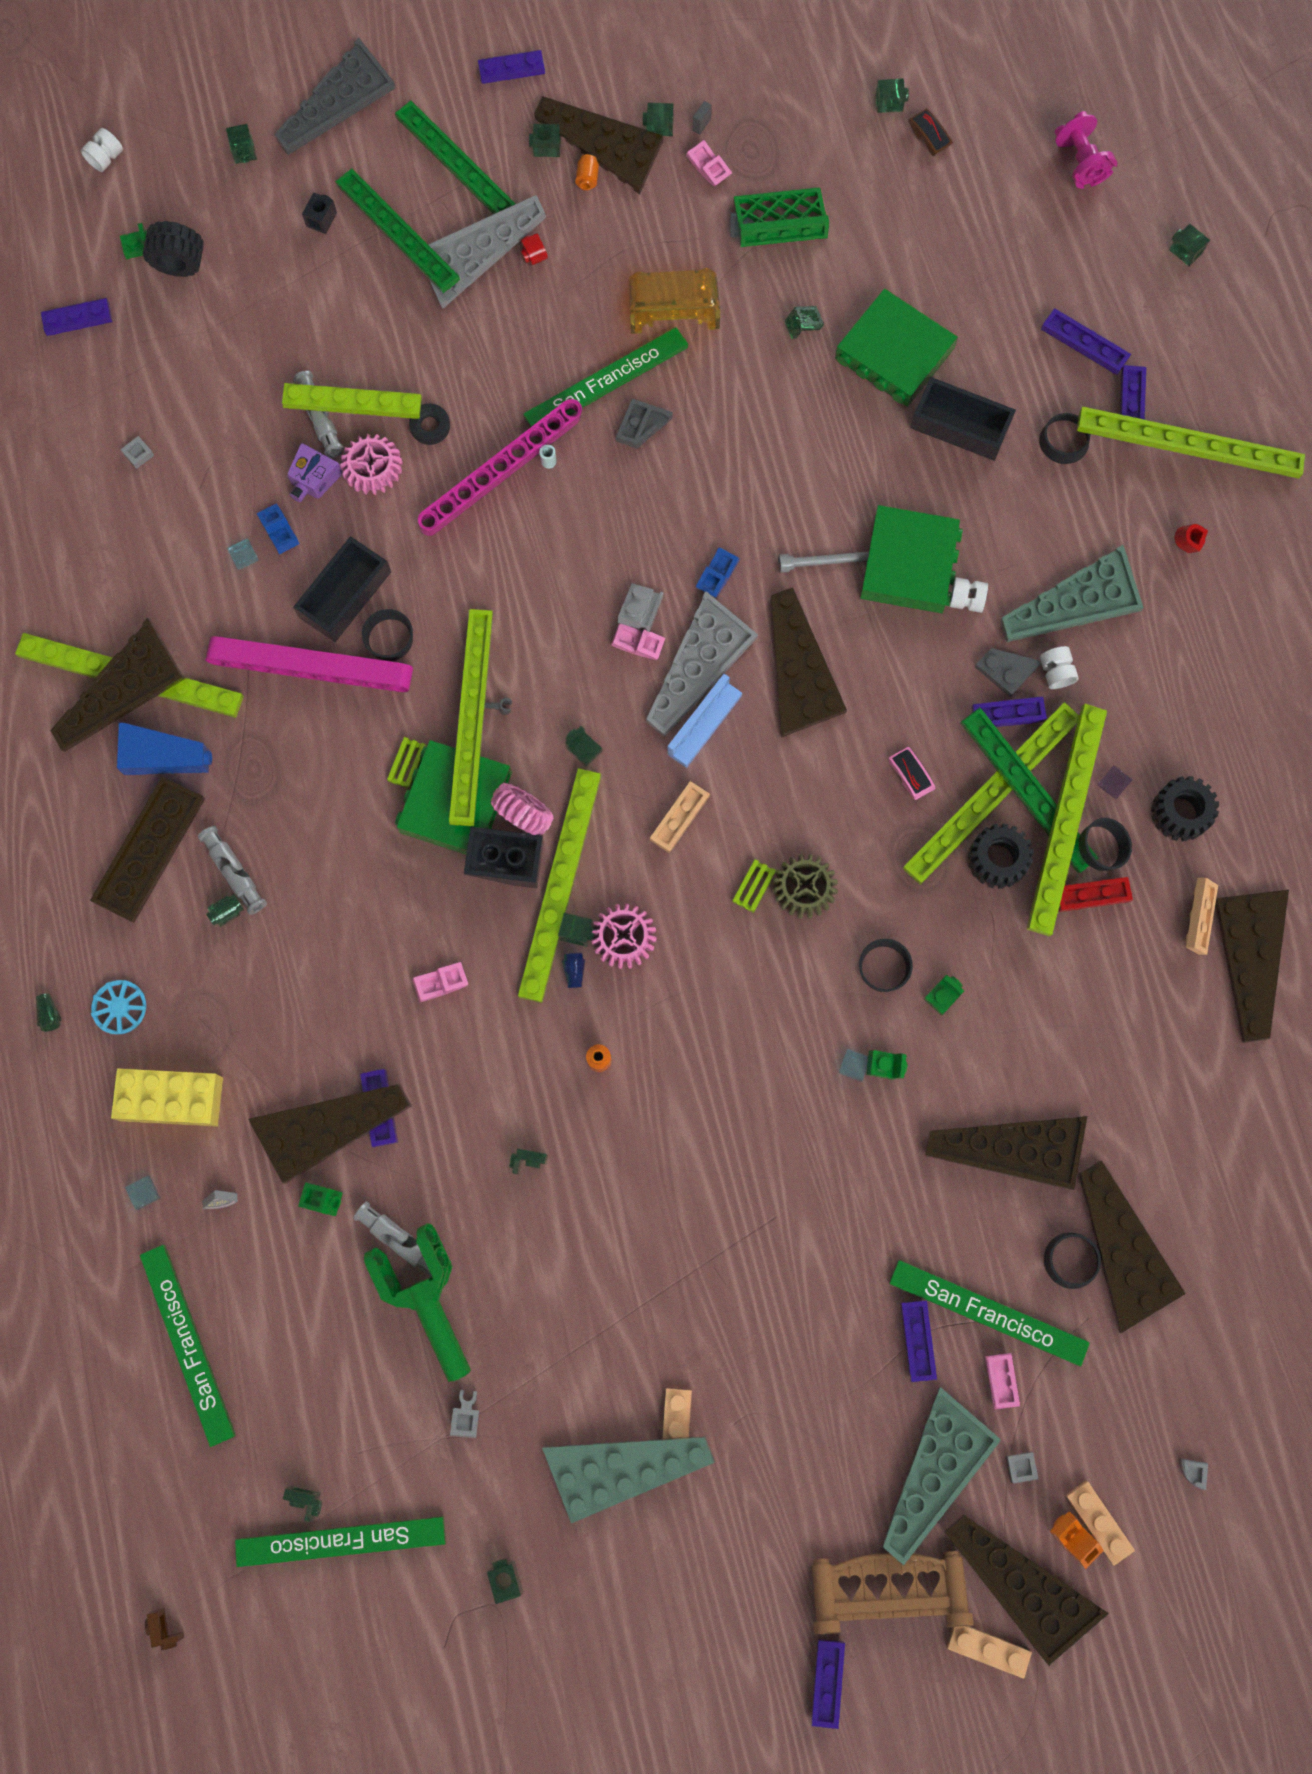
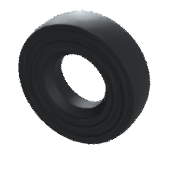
[409,403,450,445]

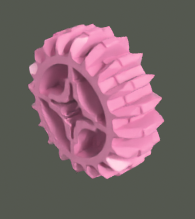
[340,433,403,495]
[491,783,554,835]
[591,904,657,969]

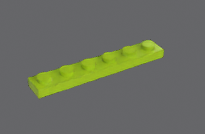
[282,383,422,419]

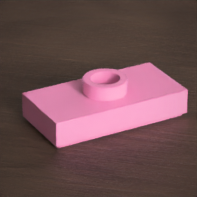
[984,1353,1020,1409]

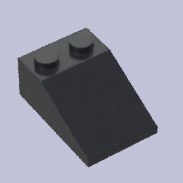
[464,827,544,889]

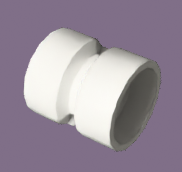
[80,128,123,172]
[949,577,988,613]
[1040,646,1079,689]

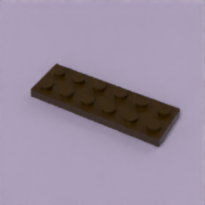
[90,776,205,923]

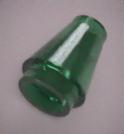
[36,993,62,1032]

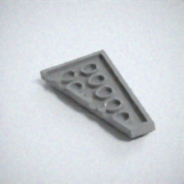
[429,195,546,309]
[646,591,758,737]

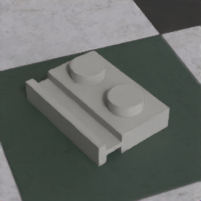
[617,583,664,632]

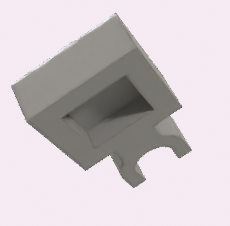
[450,1390,479,1438]

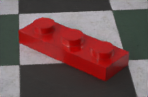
[1059,877,1133,912]

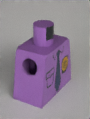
[287,443,342,502]

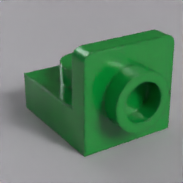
[120,223,147,260]
[924,975,964,1016]
[866,1050,908,1080]
[298,1182,343,1216]

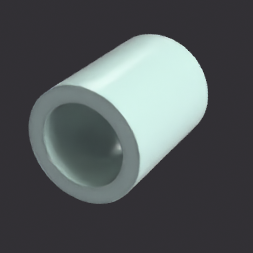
[539,445,557,469]

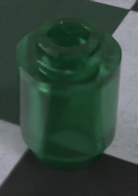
[206,894,244,927]

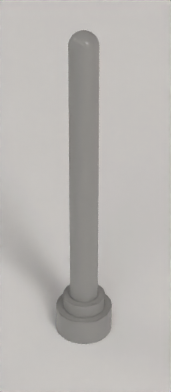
[778,552,869,573]

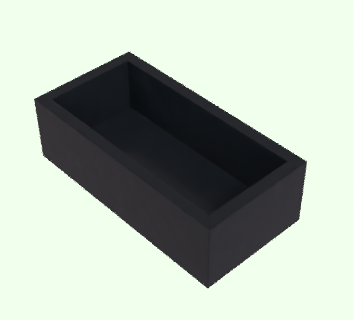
[910,377,1016,461]
[293,536,391,642]

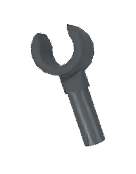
[485,698,512,715]

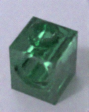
[875,78,909,113]
[643,103,674,136]
[226,124,257,164]
[529,124,561,157]
[1169,224,1210,267]
[558,913,596,947]
[487,1558,523,1604]

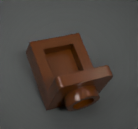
[145,1608,184,1650]

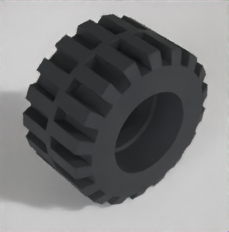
[143,221,204,277]
[1151,776,1219,842]
[968,823,1034,889]

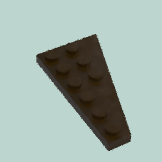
[534,96,663,195]
[771,587,847,738]
[50,618,185,752]
[1215,889,1289,1043]
[248,1084,412,1184]
[925,1116,1088,1190]
[1079,1160,1186,1333]
[944,1515,1109,1666]

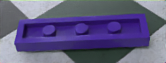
[1041,308,1131,375]

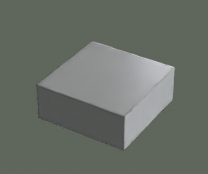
[120,436,154,469]
[1006,1452,1038,1483]

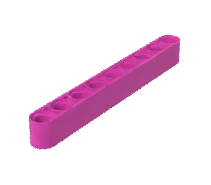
[418,399,582,536]
[205,636,413,692]

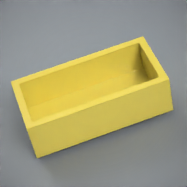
[111,1069,223,1127]

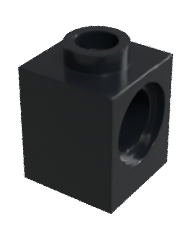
[302,192,337,234]

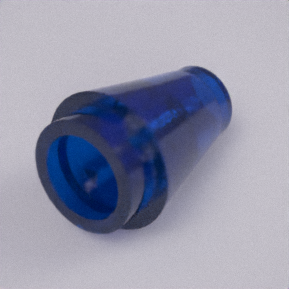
[561,953,586,988]

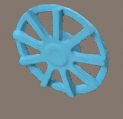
[91,980,146,1035]

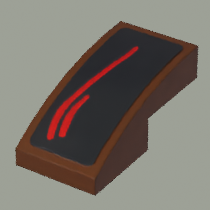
[908,108,953,156]

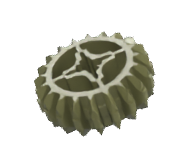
[773,854,838,919]

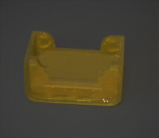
[628,268,721,334]

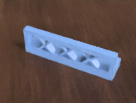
[668,674,742,768]

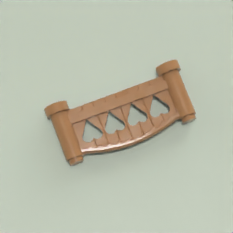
[812,1551,974,1634]

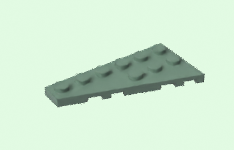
[1000,545,1144,642]
[882,1387,1001,1565]
[542,1436,715,1523]

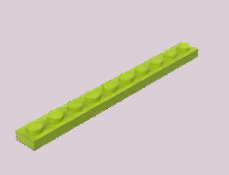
[1077,406,1305,479]
[449,609,493,826]
[15,633,244,718]
[903,702,1079,885]
[1026,703,1107,937]
[518,768,601,1003]

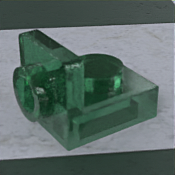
[785,306,824,339]
[565,726,603,767]
[509,1148,549,1175]
[283,1486,322,1522]

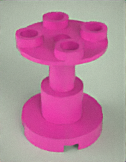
[1054,111,1117,189]

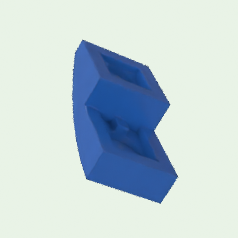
[257,503,300,554]
[696,547,740,598]

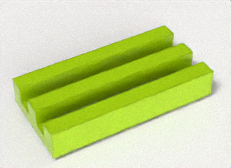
[387,737,427,789]
[733,859,776,913]

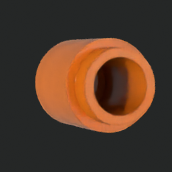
[575,154,599,191]
[586,1044,612,1072]

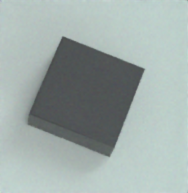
[693,101,712,135]

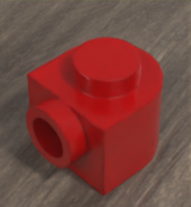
[520,233,548,266]
[1174,524,1208,553]

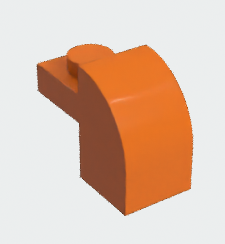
[1050,1511,1104,1569]

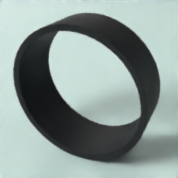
[1039,413,1091,464]
[362,609,413,661]
[1078,818,1132,871]
[859,939,913,992]
[1044,1232,1101,1289]

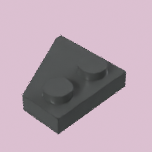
[616,399,673,448]
[975,648,1041,697]

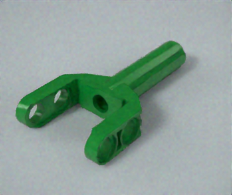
[364,1223,471,1382]

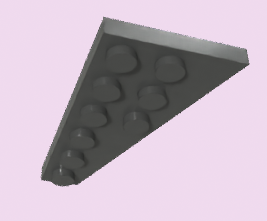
[274,38,396,155]

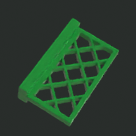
[733,187,829,247]

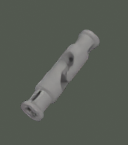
[293,371,344,458]
[198,826,267,915]
[353,1201,432,1277]

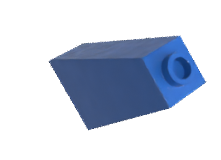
[117,723,212,775]

